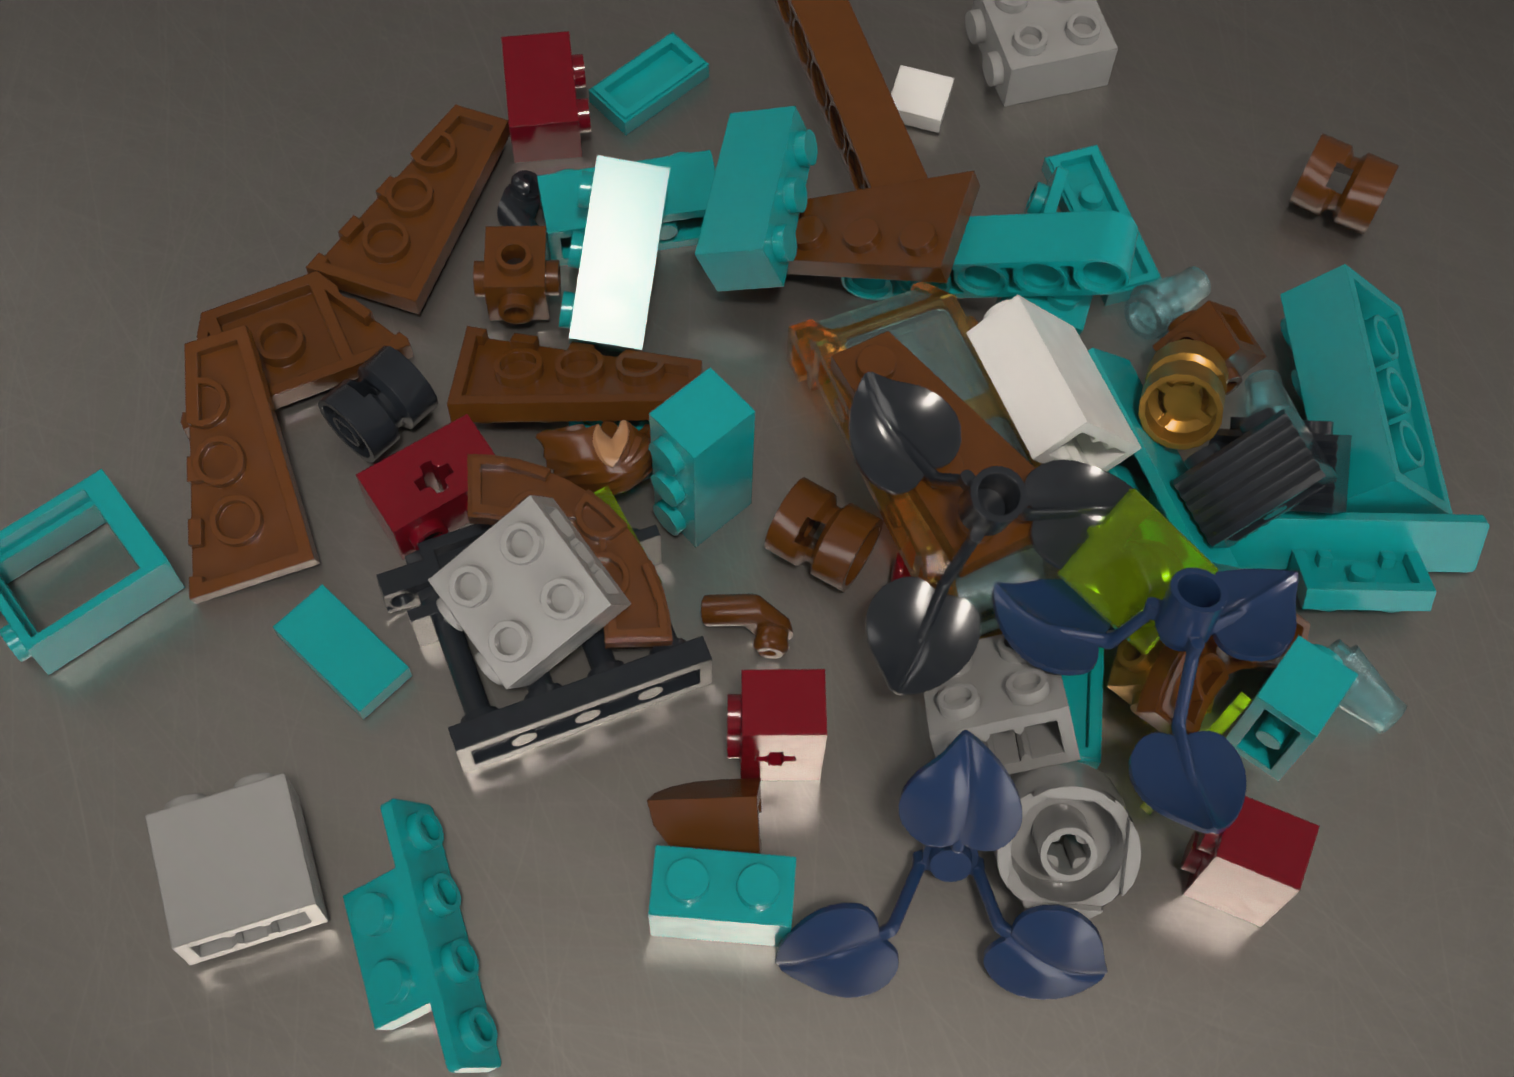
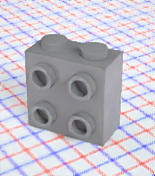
[965,0,1118,107]
[428,495,631,689]
[924,634,1081,775]
[145,773,329,965]

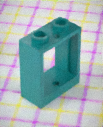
[0,469,185,675]

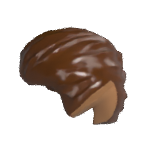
[535,420,652,497]

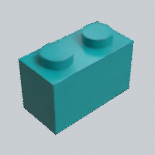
[1226,635,1359,782]
[648,845,797,947]

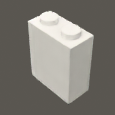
[966,295,1142,472]

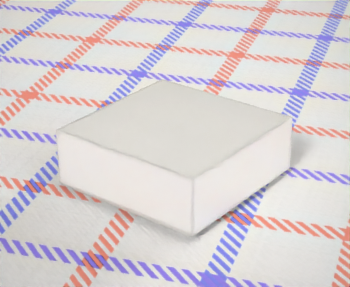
[891,65,954,133]

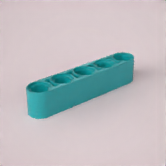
[841,210,1138,300]

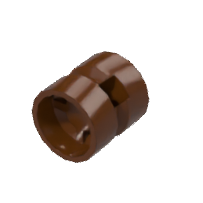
[1289,133,1399,235]
[764,477,883,592]

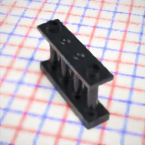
[407,524,712,774]

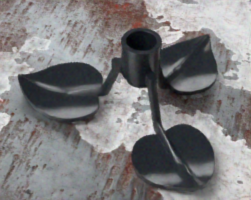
[849,371,1151,696]

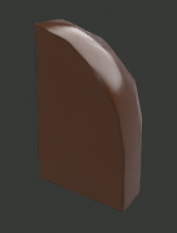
[647,778,762,854]

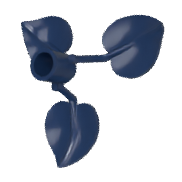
[992,568,1299,834]
[775,730,1108,1000]

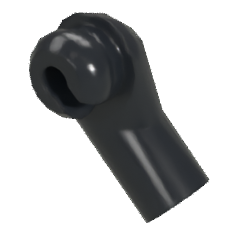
[497,170,541,226]

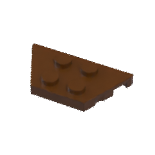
[181,271,414,441]

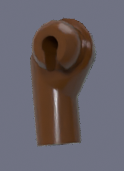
[701,593,794,659]

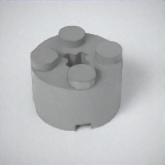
[994,761,1141,919]

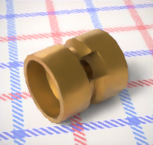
[1138,339,1229,450]

